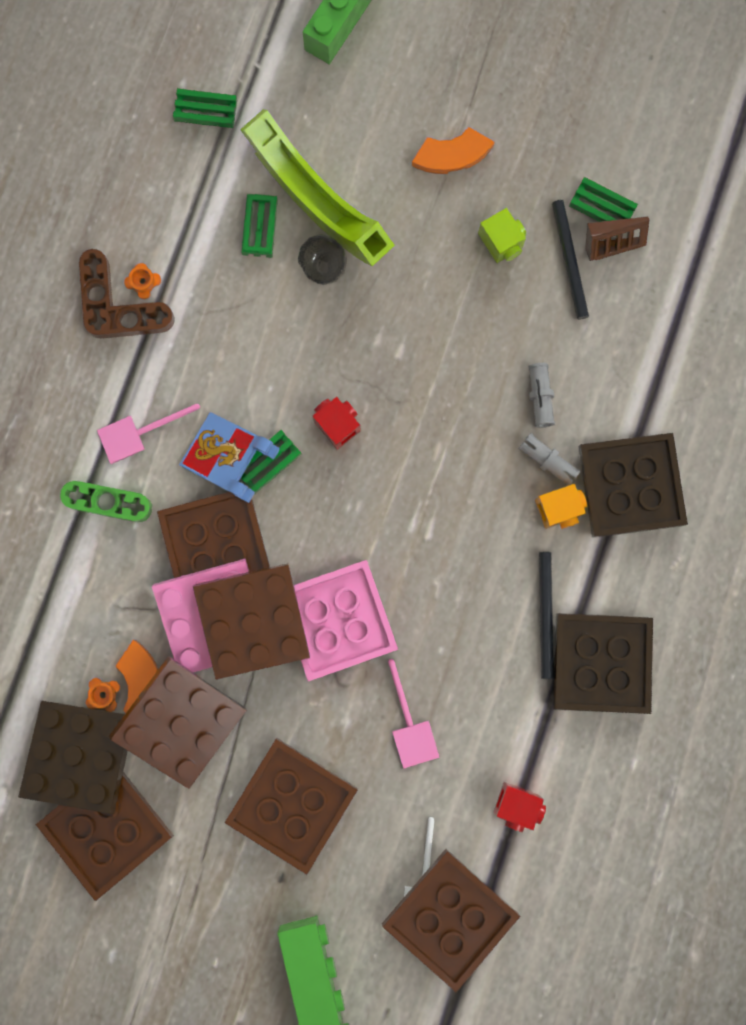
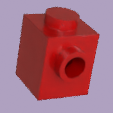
[313,397,361,450]
[493,782,546,832]

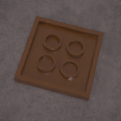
[157,487,270,578]
[193,563,310,680]
[109,656,247,789]
[225,738,358,875]
[35,772,174,901]
[382,849,521,992]

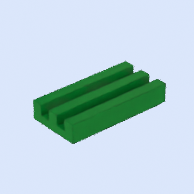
[173,88,238,128]
[569,177,638,222]
[241,194,278,258]
[241,430,302,494]

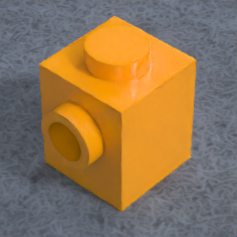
[535,484,587,529]

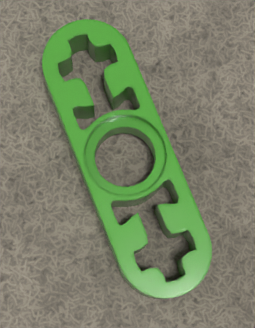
[60,481,152,522]

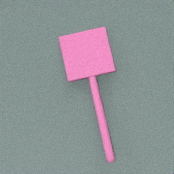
[97,404,200,464]
[388,659,440,769]

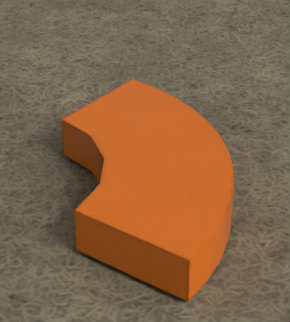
[412,127,495,174]
[115,640,158,713]

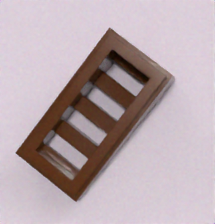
[585,216,650,261]

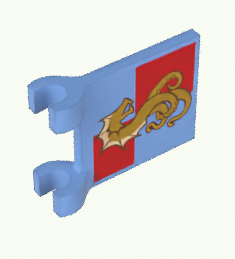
[179,412,280,503]

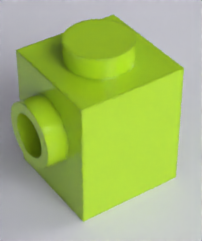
[478,207,526,263]

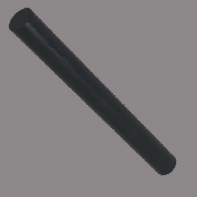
[552,200,589,320]
[539,552,554,679]

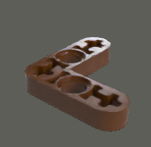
[79,249,175,339]

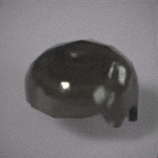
[298,234,347,285]

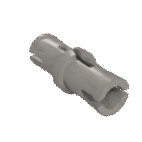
[528,363,555,428]
[518,433,580,486]

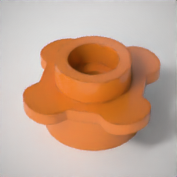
[124,263,161,299]
[86,678,120,712]

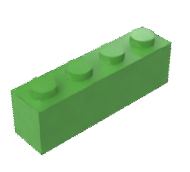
[302,0,372,65]
[277,916,349,1025]

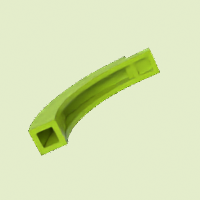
[240,109,395,266]

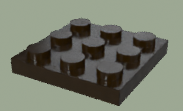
[578,433,688,538]
[553,613,653,714]
[18,701,128,814]

